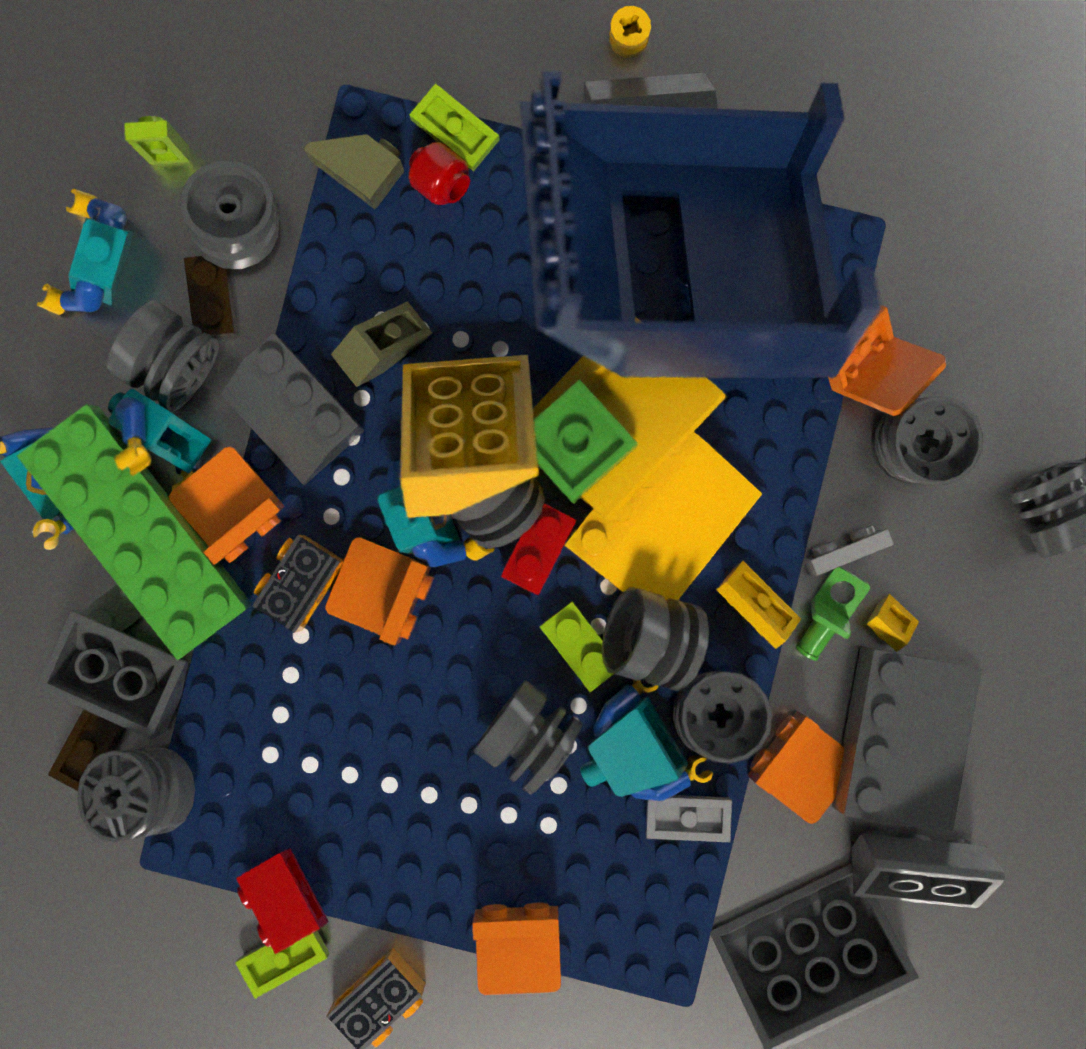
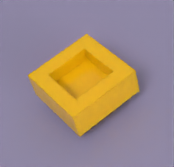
[866,594,919,652]

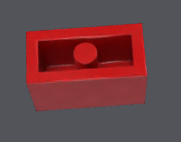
[501,504,577,595]
[236,848,329,954]

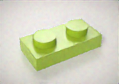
[409,83,499,171]
[124,116,190,165]
[540,601,614,692]
[235,931,330,999]

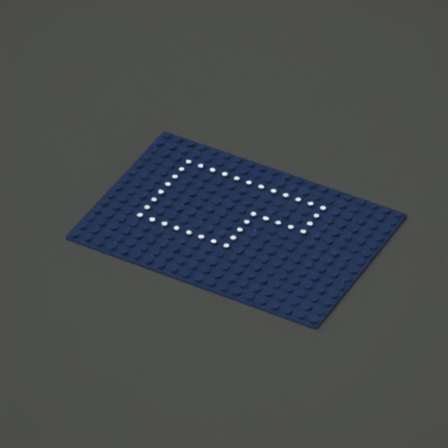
[140,85,886,1007]

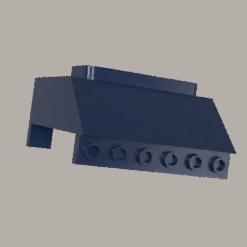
[520,71,881,379]

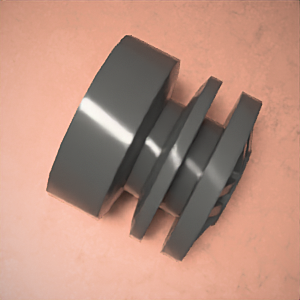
[107,300,219,412]
[874,396,983,485]
[1009,457,1086,558]
[450,477,545,548]
[602,587,709,691]
[672,671,772,763]
[472,679,583,795]
[77,747,195,842]

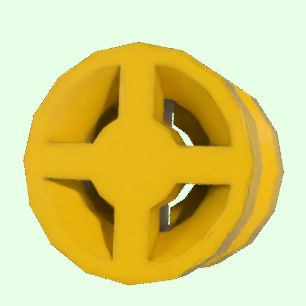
[609,6,651,58]

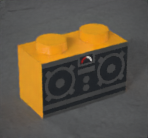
[253,535,344,633]
[327,947,426,1049]

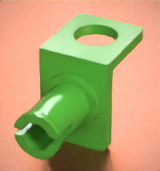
[795,566,870,661]

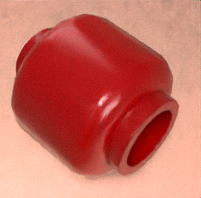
[408,142,470,205]

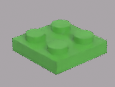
[534,379,638,504]

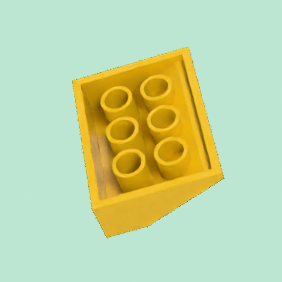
[533,317,726,522]
[401,355,538,518]
[564,432,762,600]

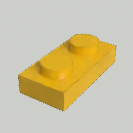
[716,561,801,649]

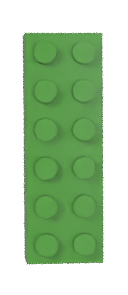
[16,404,252,661]

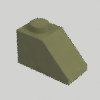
[303,134,404,210]
[331,301,433,387]

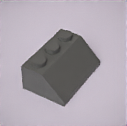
[584,73,718,109]
[221,333,365,485]
[36,610,188,739]
[851,830,1005,909]

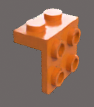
[828,305,946,416]
[169,447,285,565]
[325,538,434,646]
[747,711,845,824]
[473,903,561,995]

